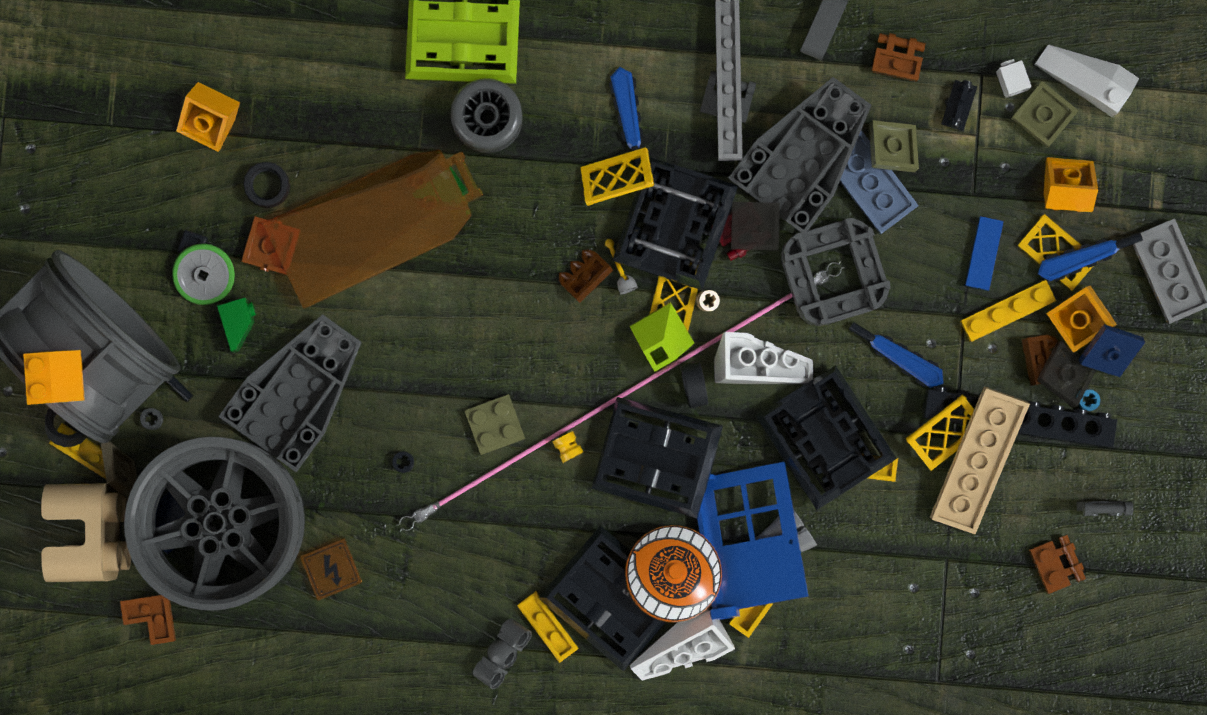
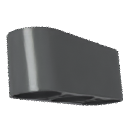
[800,0,848,61]

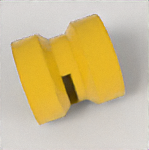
[552,431,584,463]

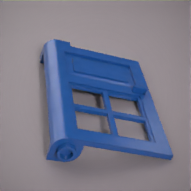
[697,462,809,620]

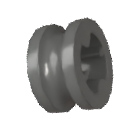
[140,408,163,430]

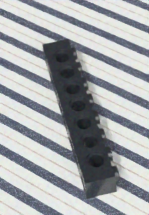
[922,386,1118,448]

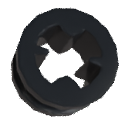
[392,452,415,473]

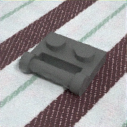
[700,71,756,124]
[1077,501,1133,516]

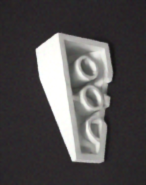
[1034,45,1139,117]
[714,332,813,384]
[630,607,735,681]

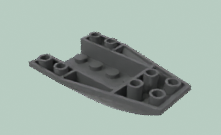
[728,77,872,235]
[218,315,362,473]

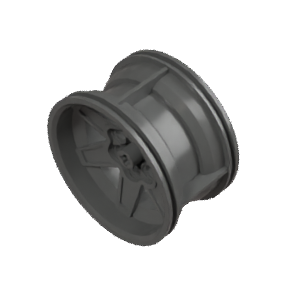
[0,250,181,443]
[124,437,305,610]

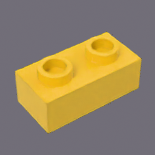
[729,603,773,638]

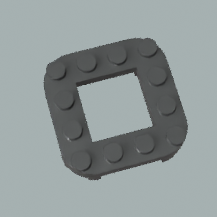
[781,218,890,326]

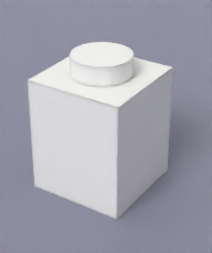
[996,59,1031,98]

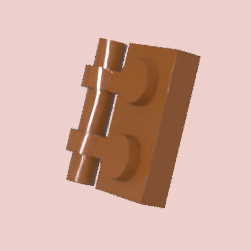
[871,33,926,82]
[1029,534,1086,594]

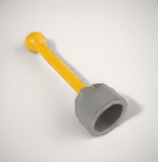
[605,239,638,295]

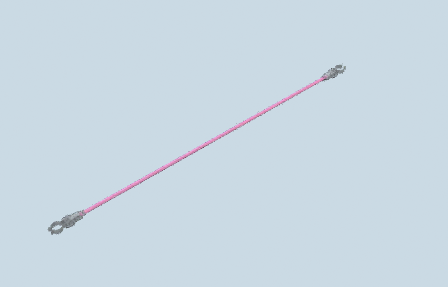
[399,261,844,532]

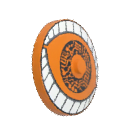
[625,525,722,622]

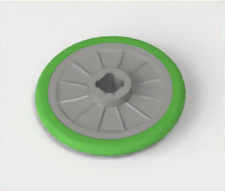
[172,244,235,305]

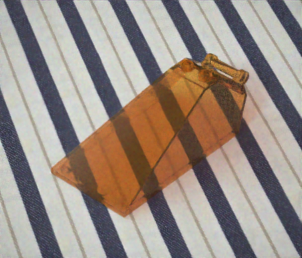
[263,149,483,309]

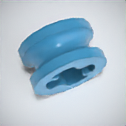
[1077,390,1100,411]

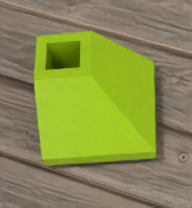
[630,302,694,371]

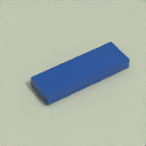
[965,216,1004,291]

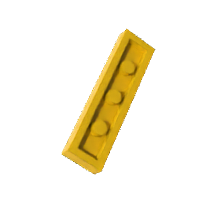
[960,280,1056,342]

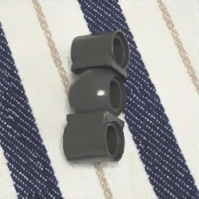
[473,618,531,689]

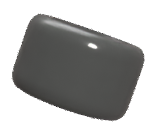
[451,78,523,153]

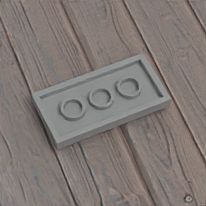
[1133,218,1207,324]

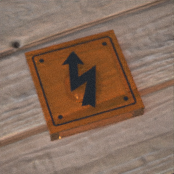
[300,538,363,601]

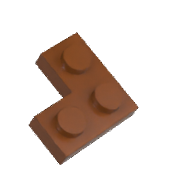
[120,595,176,645]

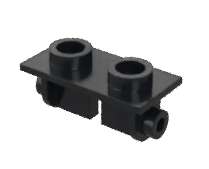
[941,80,977,131]

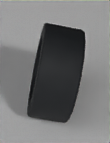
[243,162,290,208]
[681,361,708,408]
[45,407,87,447]

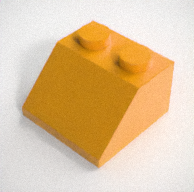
[176,82,240,152]
[1044,157,1098,212]
[1046,286,1117,353]
[23,350,85,405]

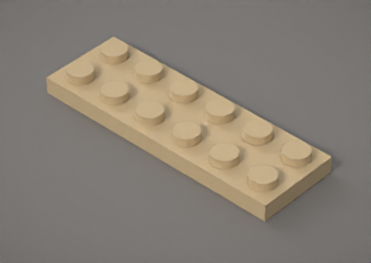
[930,386,1030,534]

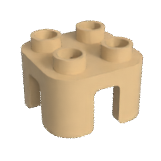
[41,483,131,582]

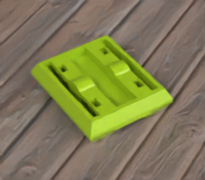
[405,0,520,84]

